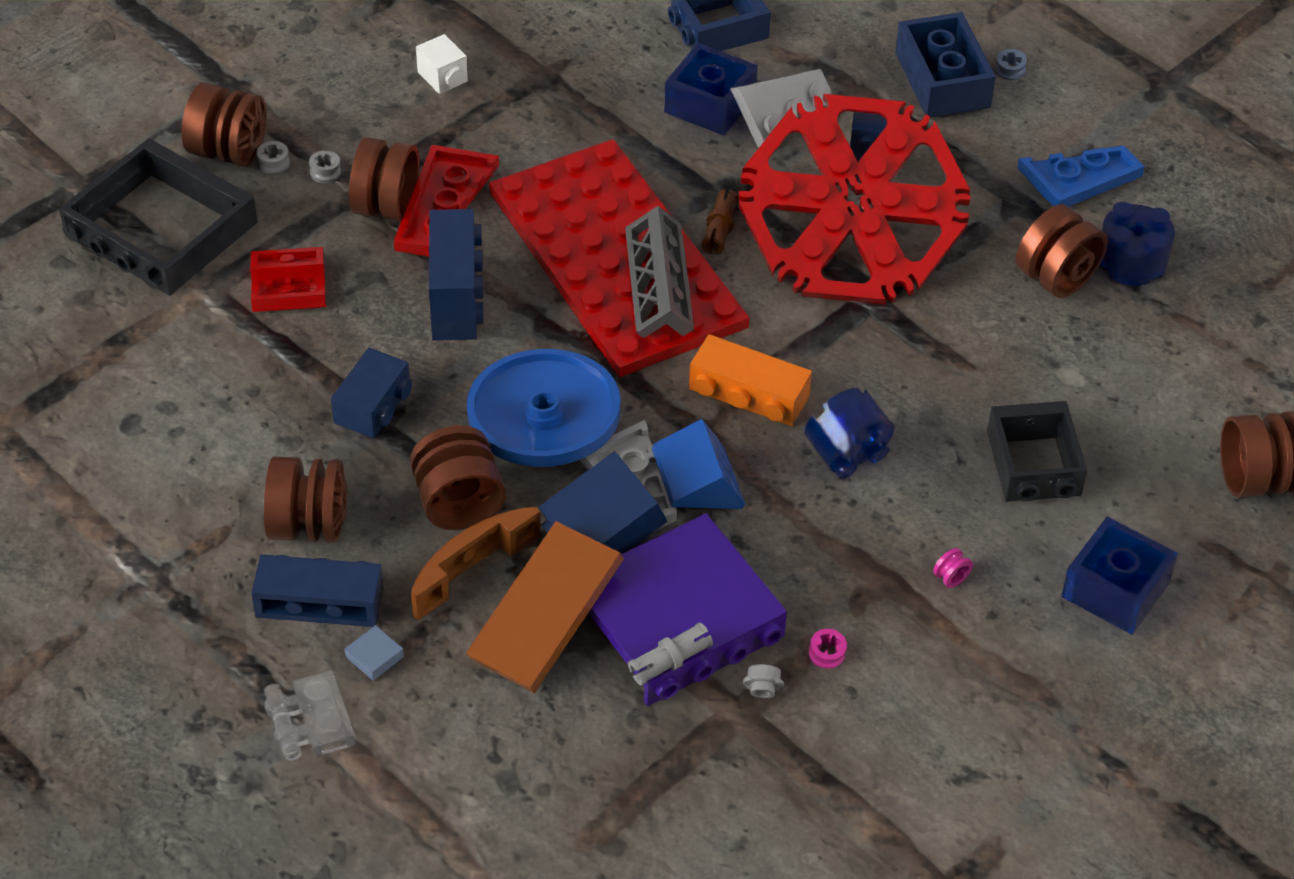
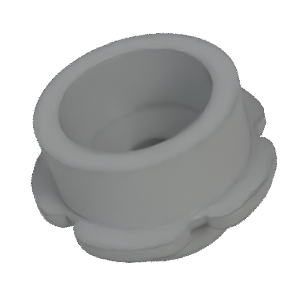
[743,664,784,698]

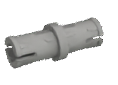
[628,622,713,686]

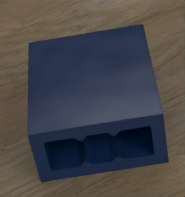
[538,451,668,554]

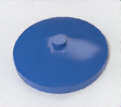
[467,349,621,467]

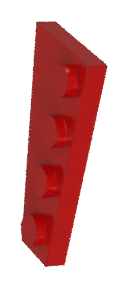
[394,145,499,257]

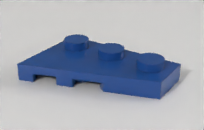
[1017,146,1145,207]

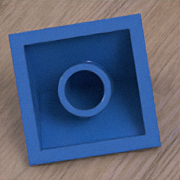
[652,419,745,509]

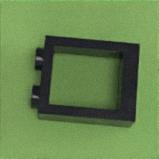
[987,401,1087,502]

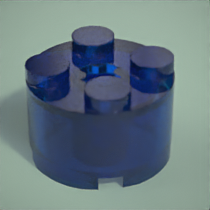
[1099,202,1175,286]
[804,388,895,479]

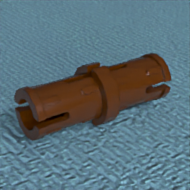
[701,189,739,254]

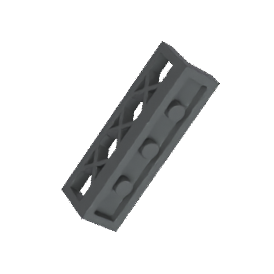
[625,206,694,338]

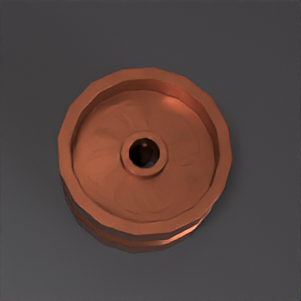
[349,137,419,221]
[1015,204,1108,299]

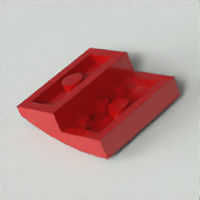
[250,247,326,312]

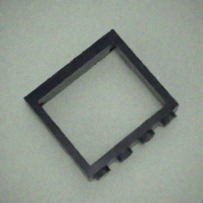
[59,138,258,296]

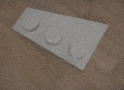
[580,420,677,534]

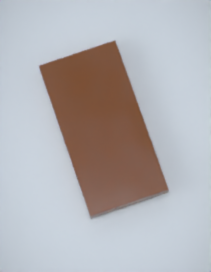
[466,521,624,693]

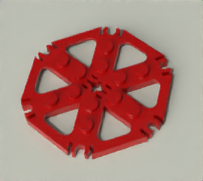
[739,94,971,305]

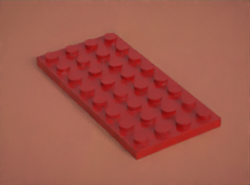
[489,139,750,378]

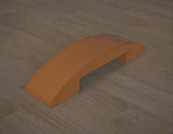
[411,507,541,621]

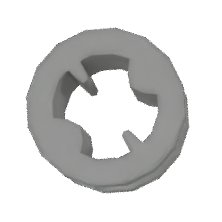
[257,141,290,175]
[309,151,341,183]

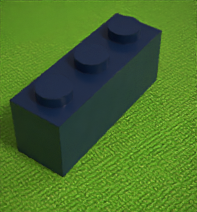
[251,554,384,627]

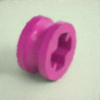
[933,548,973,588]
[809,628,847,669]

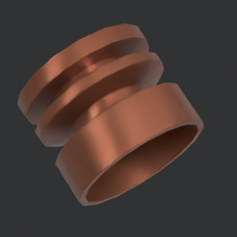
[181,82,267,167]
[1220,411,1294,498]
[410,425,506,530]
[264,456,348,543]

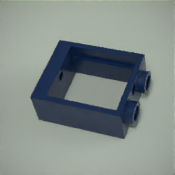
[668,0,771,58]

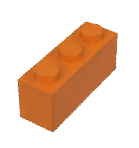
[689,334,812,426]

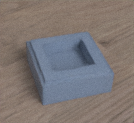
[345,625,404,681]

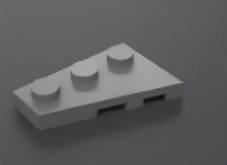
[730,69,833,148]

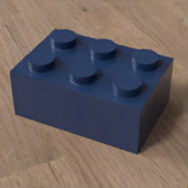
[895,12,996,118]
[429,209,484,341]

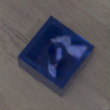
[664,43,758,136]
[1061,516,1178,635]

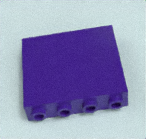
[589,513,787,706]

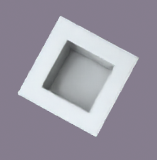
[416,34,468,94]

